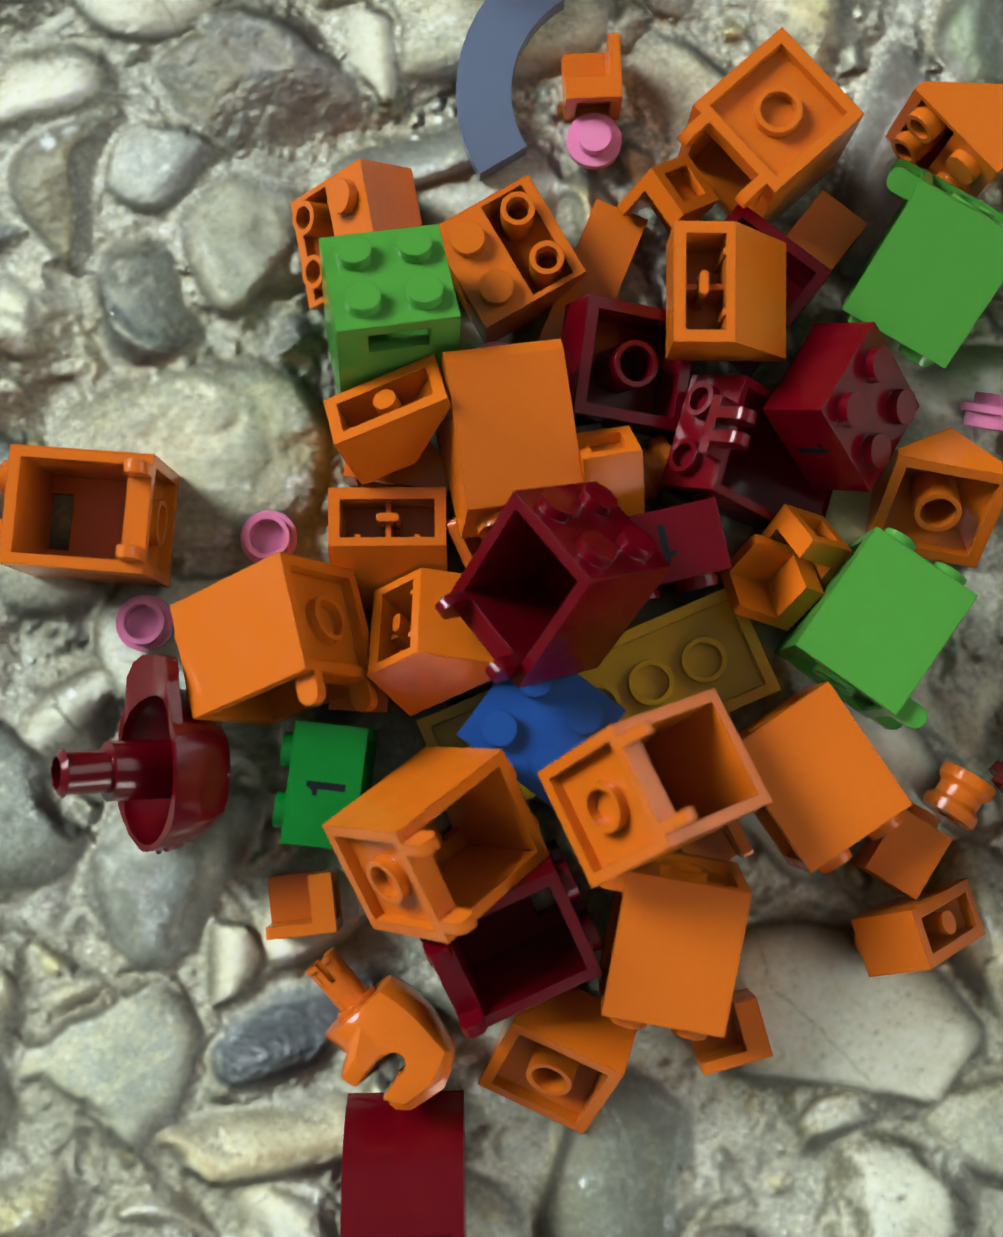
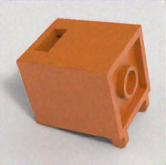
[677,27,864,224]
[0,444,180,587]
[170,551,378,727]
[737,681,913,875]
[537,688,773,888]
[322,746,550,944]
[598,851,753,1041]

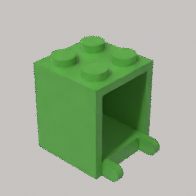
[842,159,1003,368]
[318,224,461,394]
[773,526,978,730]

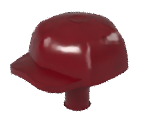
[51,654,231,854]

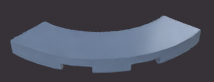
[456,0,565,181]

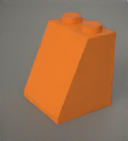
[435,338,584,540]

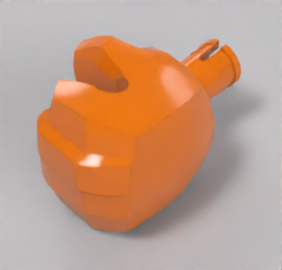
[305,947,456,1110]

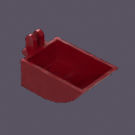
[660,375,833,530]
[340,1090,467,1237]

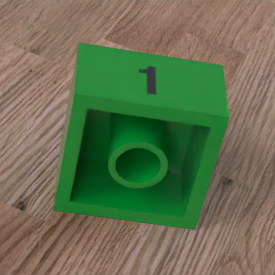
[272,720,378,849]

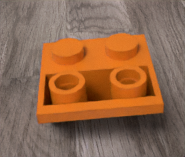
[885,81,1003,199]
[290,158,422,310]
[439,174,586,343]
[666,220,786,362]
[328,487,449,612]
[367,567,494,716]

